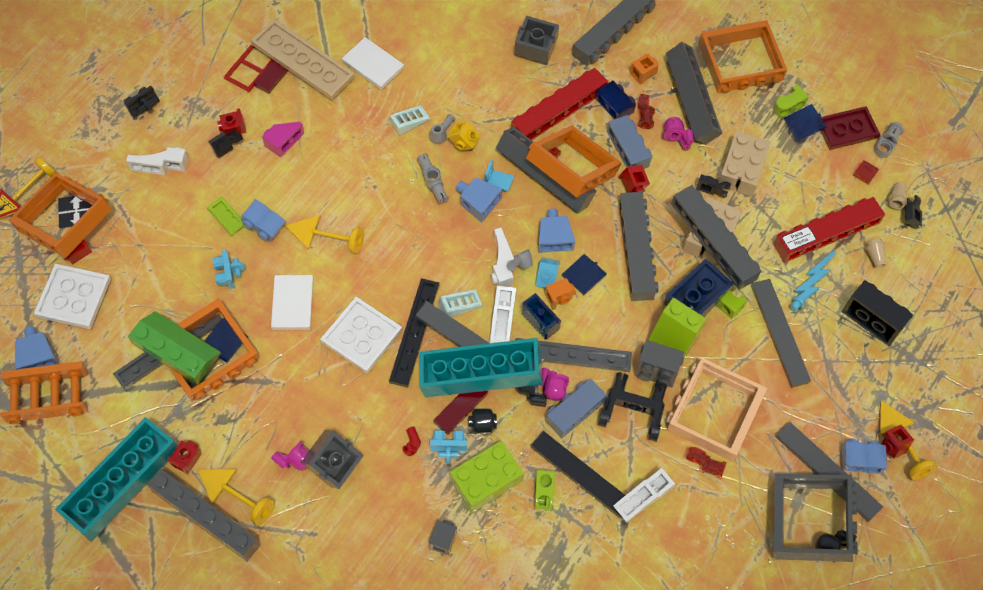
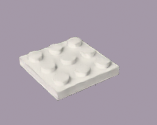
[34,264,111,329]
[320,297,403,374]

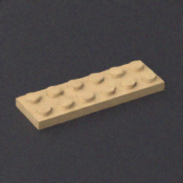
[251,19,355,100]

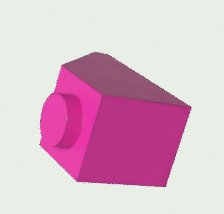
[262,122,304,157]

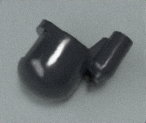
[515,385,547,407]
[815,530,857,563]

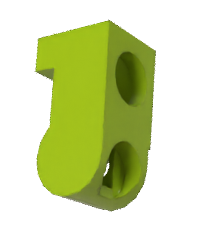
[774,84,809,117]
[716,291,747,319]
[535,470,555,511]

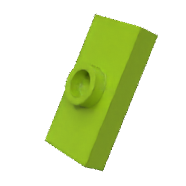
[207,196,244,237]

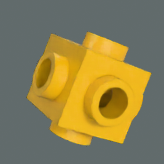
[447,121,480,151]

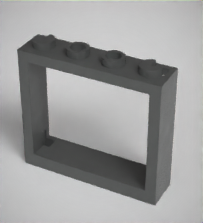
[774,474,858,562]

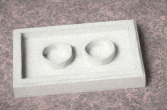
[342,37,404,90]
[271,275,313,330]

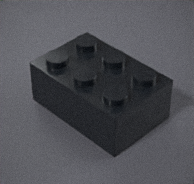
[842,280,913,346]

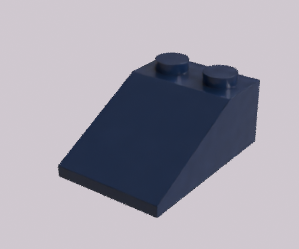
[664,258,734,317]

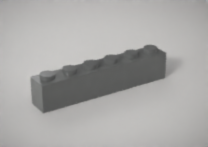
[572,0,656,67]
[666,42,723,145]
[496,127,597,212]
[671,185,761,290]
[619,192,659,301]
[147,468,260,562]

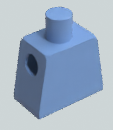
[456,178,502,223]
[538,209,575,253]
[15,327,59,370]

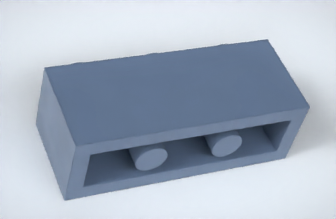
[607,115,652,169]
[546,378,607,439]

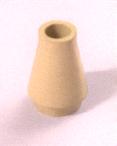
[888,182,907,210]
[866,239,886,268]

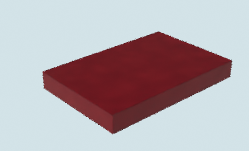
[816,106,881,150]

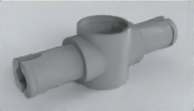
[417,153,449,204]

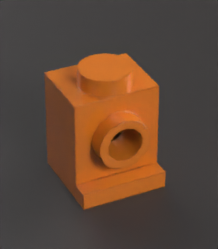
[630,53,659,85]
[545,278,576,310]

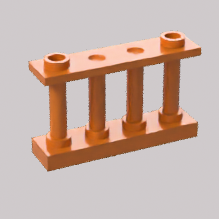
[0,361,88,424]

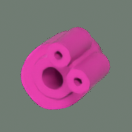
[663,117,694,150]
[541,368,569,401]
[271,441,309,471]

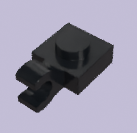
[208,129,243,158]
[696,174,731,197]
[905,195,922,229]

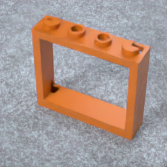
[699,20,787,93]
[526,125,622,197]
[9,172,112,258]
[167,298,259,402]

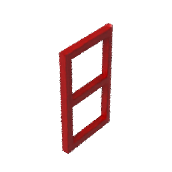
[223,45,273,92]

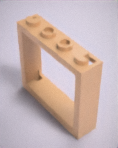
[666,358,767,462]

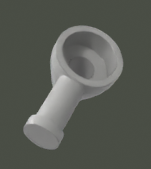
[429,114,455,144]
[507,249,533,271]

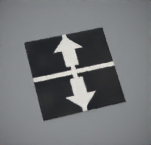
[58,196,92,229]

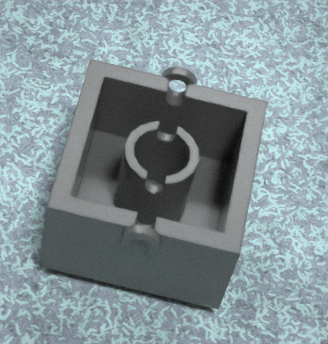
[515,16,559,65]
[635,340,684,388]
[300,430,363,489]

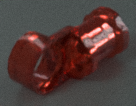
[638,94,655,129]
[686,447,727,479]

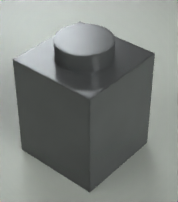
[429,520,457,556]

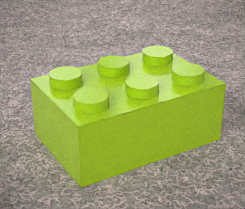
[450,440,524,513]

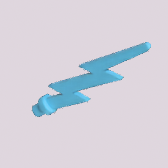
[790,251,836,311]

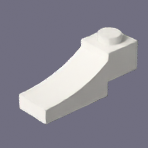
[126,147,189,175]
[490,228,514,287]
[490,286,517,343]
[613,468,676,523]

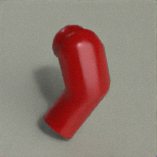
[402,427,421,456]

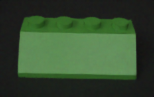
[128,311,221,385]

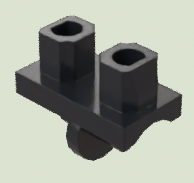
[124,85,160,118]

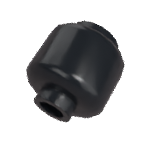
[468,409,497,435]

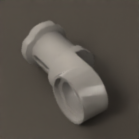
[875,122,904,158]

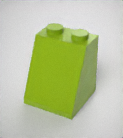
[649,298,707,358]

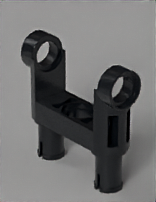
[598,372,667,442]

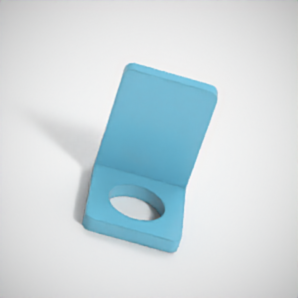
[485,160,514,192]
[535,257,560,288]

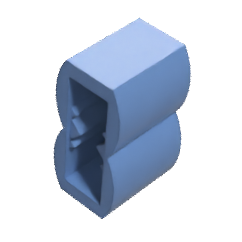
[241,199,286,242]
[842,439,887,474]

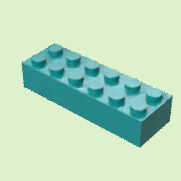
[420,338,543,398]
[55,417,177,542]

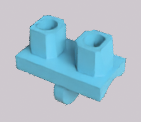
[212,250,245,289]
[430,430,467,464]

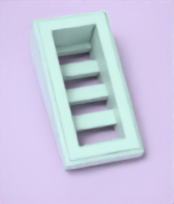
[390,105,430,135]
[438,289,482,317]

